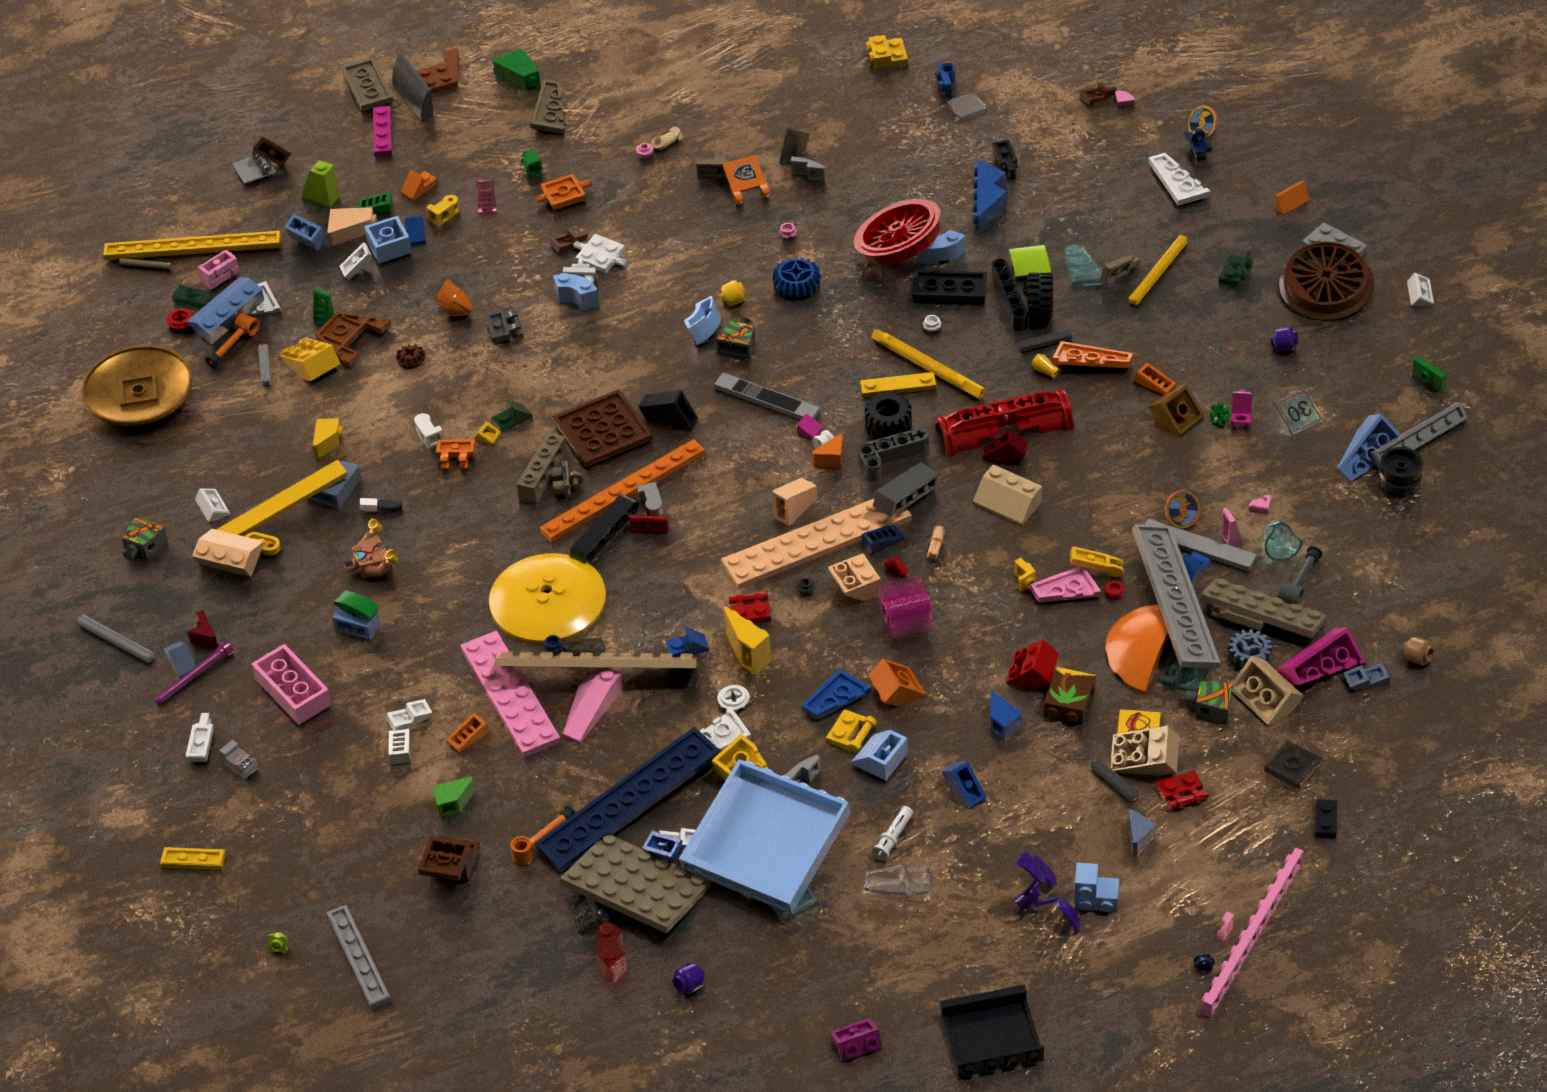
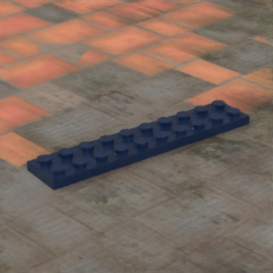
[535,727,721,872]

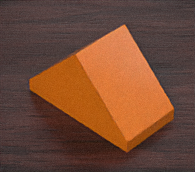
[811,434,844,468]

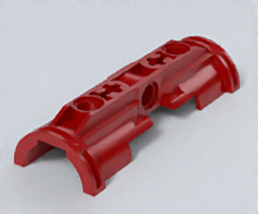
[934,389,1074,457]

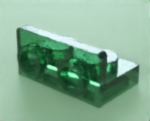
[1219,251,1253,288]

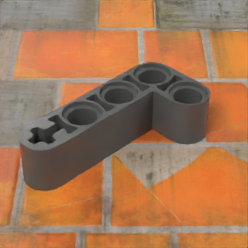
[858,428,929,481]

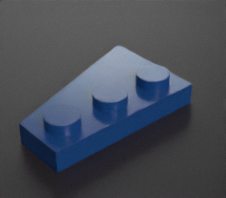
[801,669,871,720]

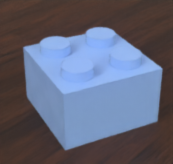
[364,216,412,263]

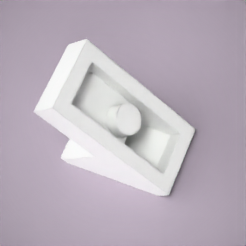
[340,242,371,280]

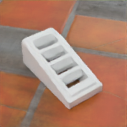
[389,729,411,765]

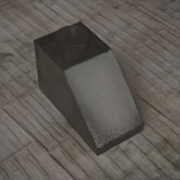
[779,128,809,165]

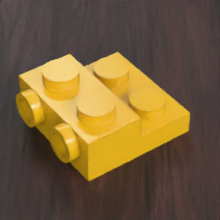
[866,35,908,69]

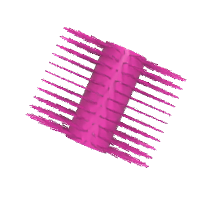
[877,573,936,641]

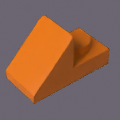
[400,170,438,201]

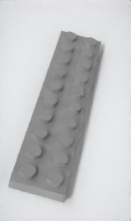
[1132,524,1221,668]

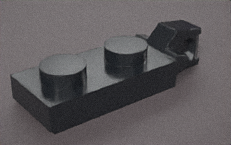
[992,140,1018,178]

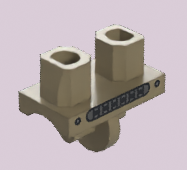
[552,461,583,499]

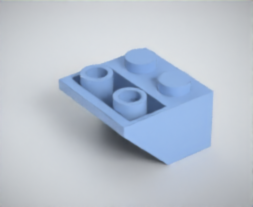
[851,730,908,781]

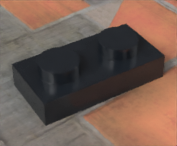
[1315,799,1337,838]

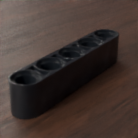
[992,258,1027,331]
[569,494,640,564]

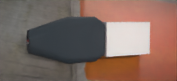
[360,498,402,512]

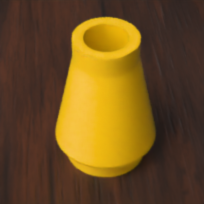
[1031,354,1060,378]

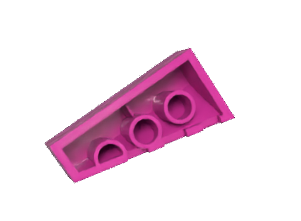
[1277,627,1366,686]

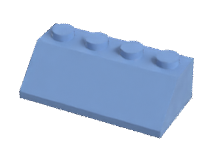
[186,277,264,345]

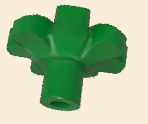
[1210,402,1230,426]

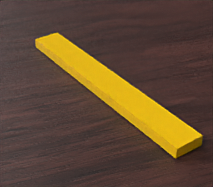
[216,460,348,536]

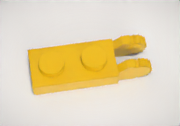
[1070,546,1124,577]

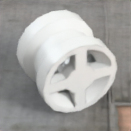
[812,430,834,449]

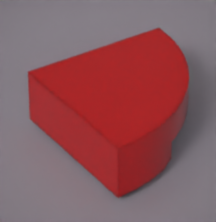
[883,556,909,576]

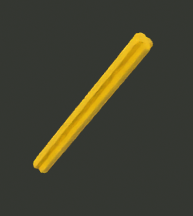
[1129,235,1188,306]

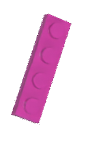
[373,106,392,157]

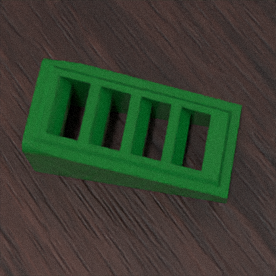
[356,192,393,214]
[313,289,334,327]

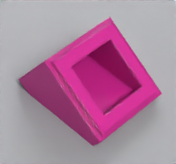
[797,414,823,439]

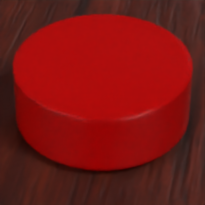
[1105,581,1124,600]

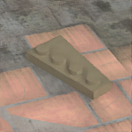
[530,79,564,134]

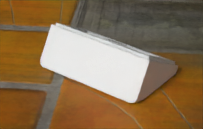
[1407,273,1434,306]
[195,488,230,522]

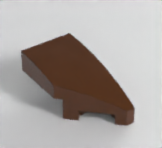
[1079,83,1117,106]
[549,229,588,253]

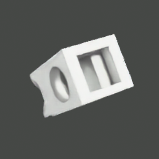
[414,413,444,448]

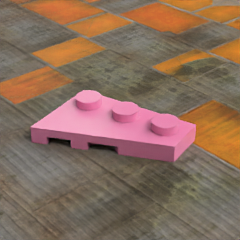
[1030,567,1101,603]

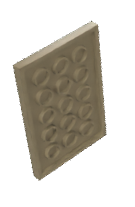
[560,835,712,934]

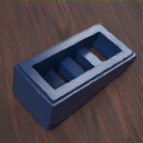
[861,525,905,555]

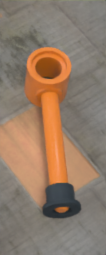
[205,313,260,369]
[510,805,576,865]

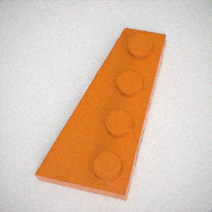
[1052,341,1133,368]

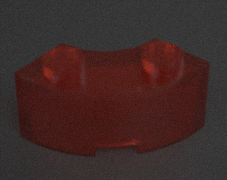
[596,920,627,983]

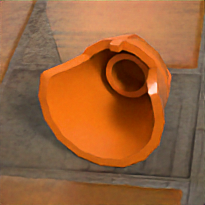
[436,278,472,317]

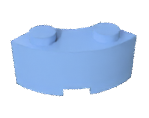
[917,230,966,264]
[553,273,599,310]
[684,296,721,345]

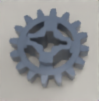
[1228,629,1272,667]

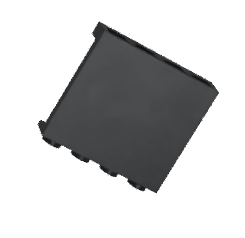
[940,984,1044,1078]

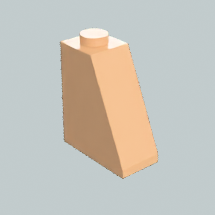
[327,207,377,246]
[772,478,817,526]

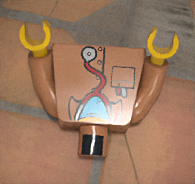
[343,518,398,578]

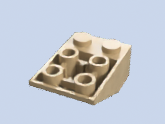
[1110,726,1179,776]

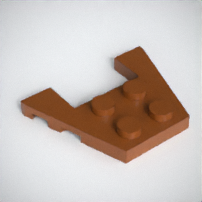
[408,48,459,94]
[315,312,391,368]

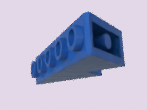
[973,160,1007,230]

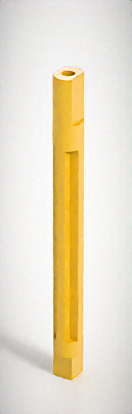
[871,329,986,400]

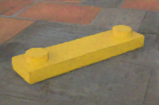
[860,372,936,398]

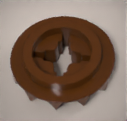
[396,344,425,367]

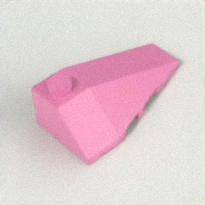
[563,667,623,743]

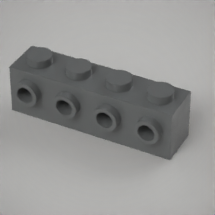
[873,462,939,517]

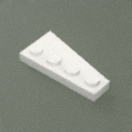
[1149,153,1211,206]
[700,707,751,751]

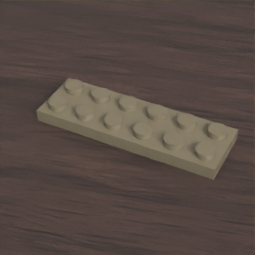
[1200,578,1326,639]

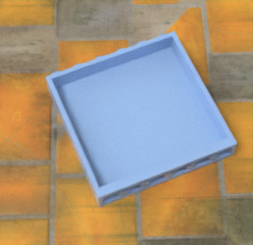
[679,759,851,914]

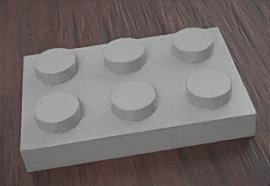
[1302,222,1368,265]

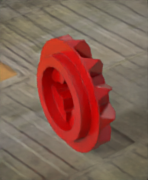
[166,309,194,331]

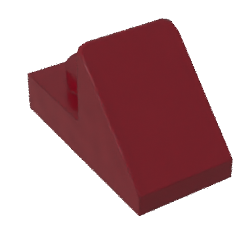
[187,610,218,650]

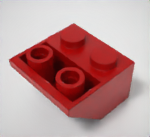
[1006,639,1059,690]

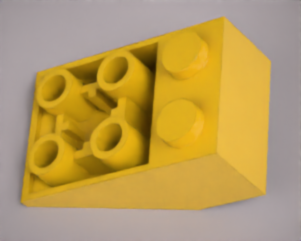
[279,338,340,381]
[723,606,772,675]

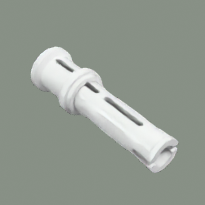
[871,806,913,861]

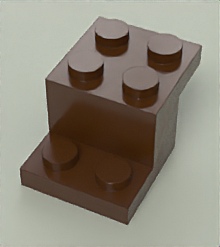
[418,836,480,881]

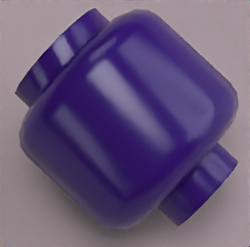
[1270,327,1299,353]
[672,963,704,995]

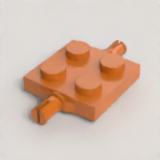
[534,174,592,210]

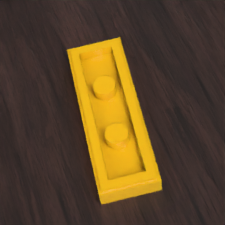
[160,847,226,871]

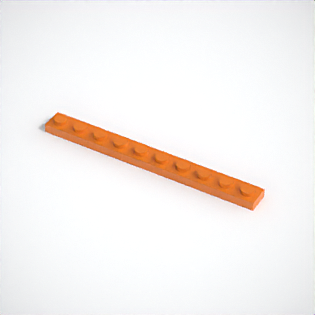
[539,439,705,543]

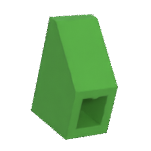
[432,776,475,818]

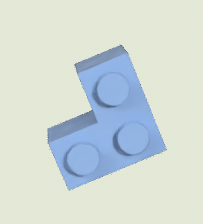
[1074,862,1119,912]

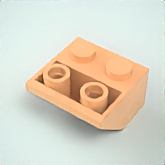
[828,553,881,601]

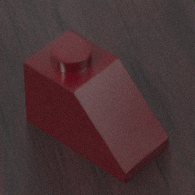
[982,429,1028,463]

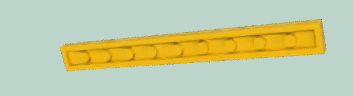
[103,231,281,260]

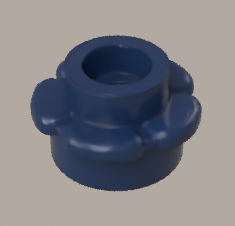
[543,635,563,653]
[1193,953,1215,974]

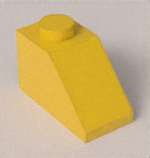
[313,418,344,459]

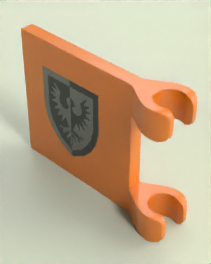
[722,155,770,205]

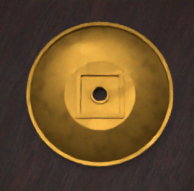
[82,345,192,426]

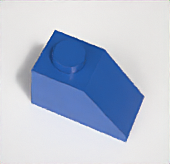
[941,761,986,807]

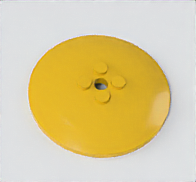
[489,553,606,644]

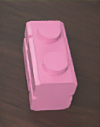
[197,250,239,290]

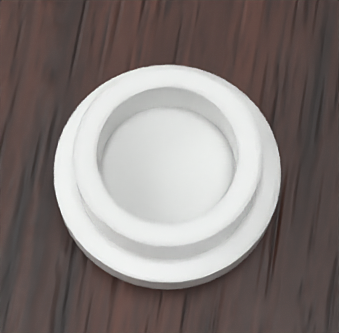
[923,315,941,332]

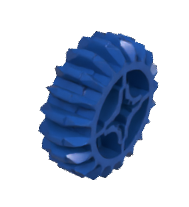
[772,257,821,299]

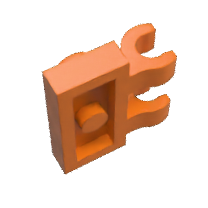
[436,439,476,470]

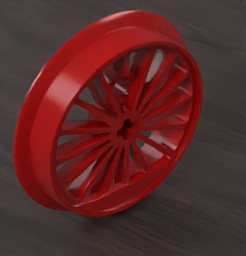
[854,199,941,265]

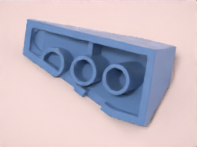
[1336,413,1401,482]

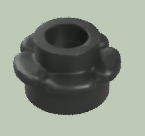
[796,578,815,596]

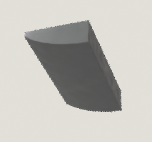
[392,53,434,121]

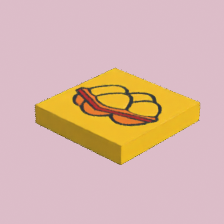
[1117,709,1161,734]

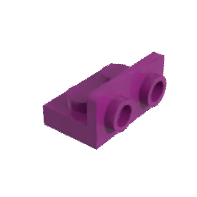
[830,1018,882,1062]

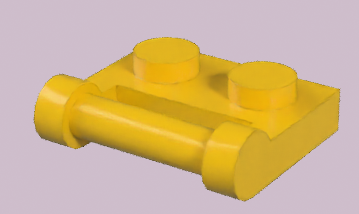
[826,709,877,753]

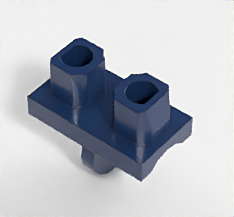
[1183,128,1212,160]

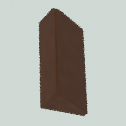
[252,136,291,167]

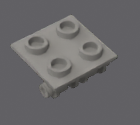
[232,149,276,184]

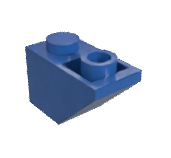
[990,692,1022,740]

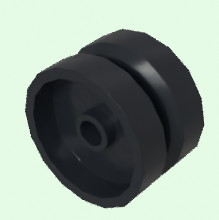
[1379,447,1423,496]

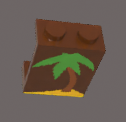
[1044,667,1096,724]

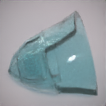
[1263,520,1303,562]

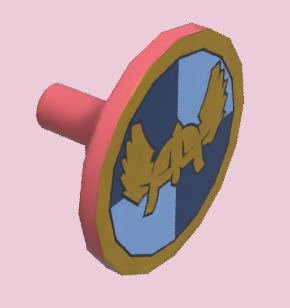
[1188,105,1218,139]
[1165,490,1200,529]

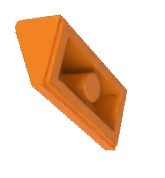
[1274,180,1309,215]

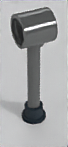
[1278,546,1322,604]

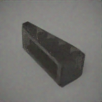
[562,638,607,656]

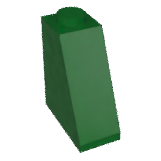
[492,49,541,89]

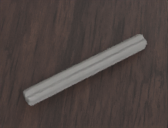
[77,615,155,663]

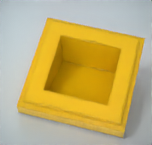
[473,421,501,446]

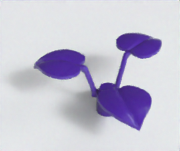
[1014,852,1080,934]

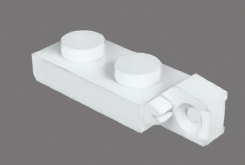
[186,713,214,762]

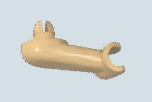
[651,127,683,150]

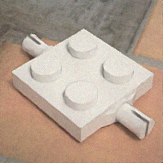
[573,234,628,274]

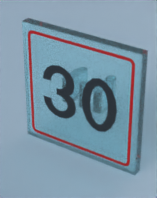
[1274,387,1324,436]

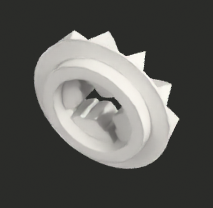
[718,685,750,712]

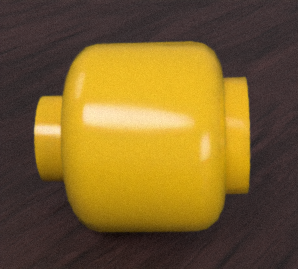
[719,280,747,307]

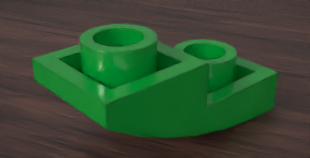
[334,590,380,622]

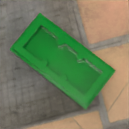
[1412,356,1447,391]

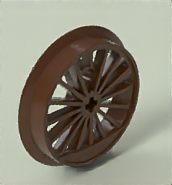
[1278,241,1374,320]

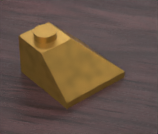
[1149,384,1205,435]

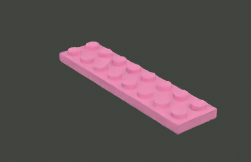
[460,631,561,757]

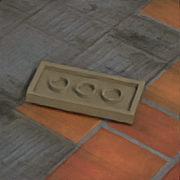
[341,58,394,111]

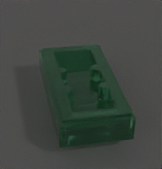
[172,285,213,308]

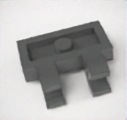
[486,310,523,343]

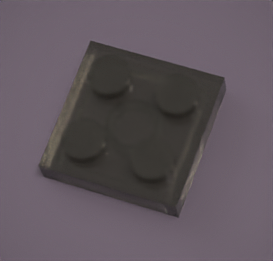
[1264,740,1322,790]

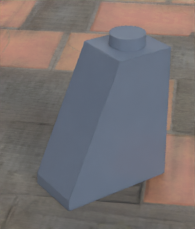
[308,460,361,509]

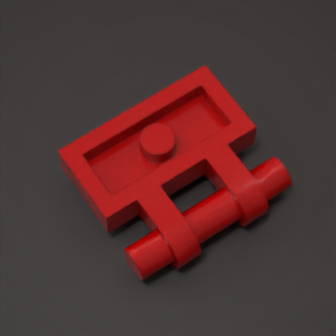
[729,591,771,624]
[1156,770,1209,810]

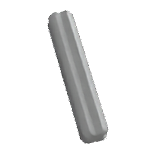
[258,344,272,386]

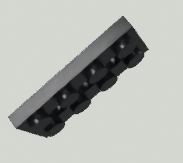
[912,270,987,302]

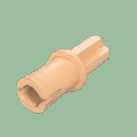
[927,526,945,559]

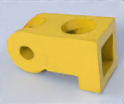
[426,195,459,227]

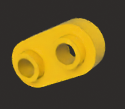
[245,532,281,556]

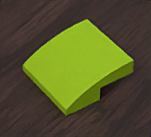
[1009,245,1051,280]

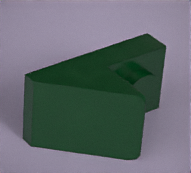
[491,399,533,433]

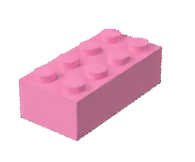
[252,644,332,725]

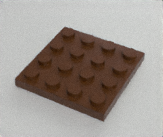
[552,389,653,467]

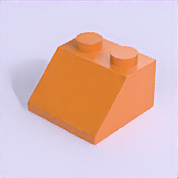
[868,658,926,707]

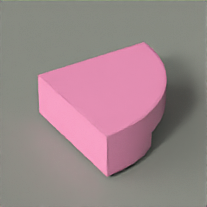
[1115,91,1135,106]
[1249,495,1272,514]
[1216,912,1234,942]

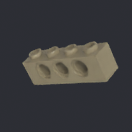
[517,433,567,504]

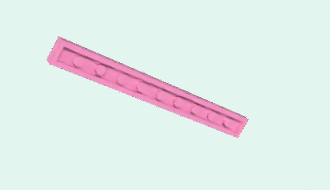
[1201,848,1303,1017]

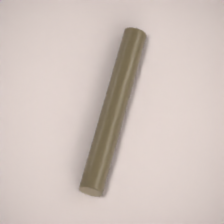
[119,258,172,270]

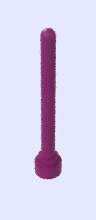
[155,640,234,704]

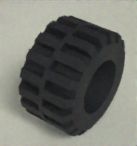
[1027,273,1053,319]
[864,392,912,439]

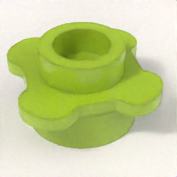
[267,932,288,954]

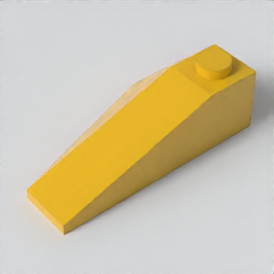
[712,734,769,781]

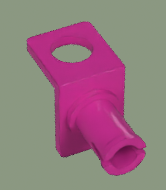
[1231,390,1252,425]

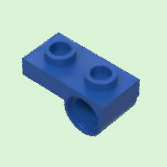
[935,63,956,98]

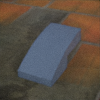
[1343,662,1391,690]

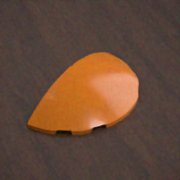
[1105,604,1170,694]

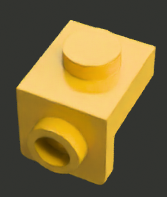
[1014,557,1036,593]

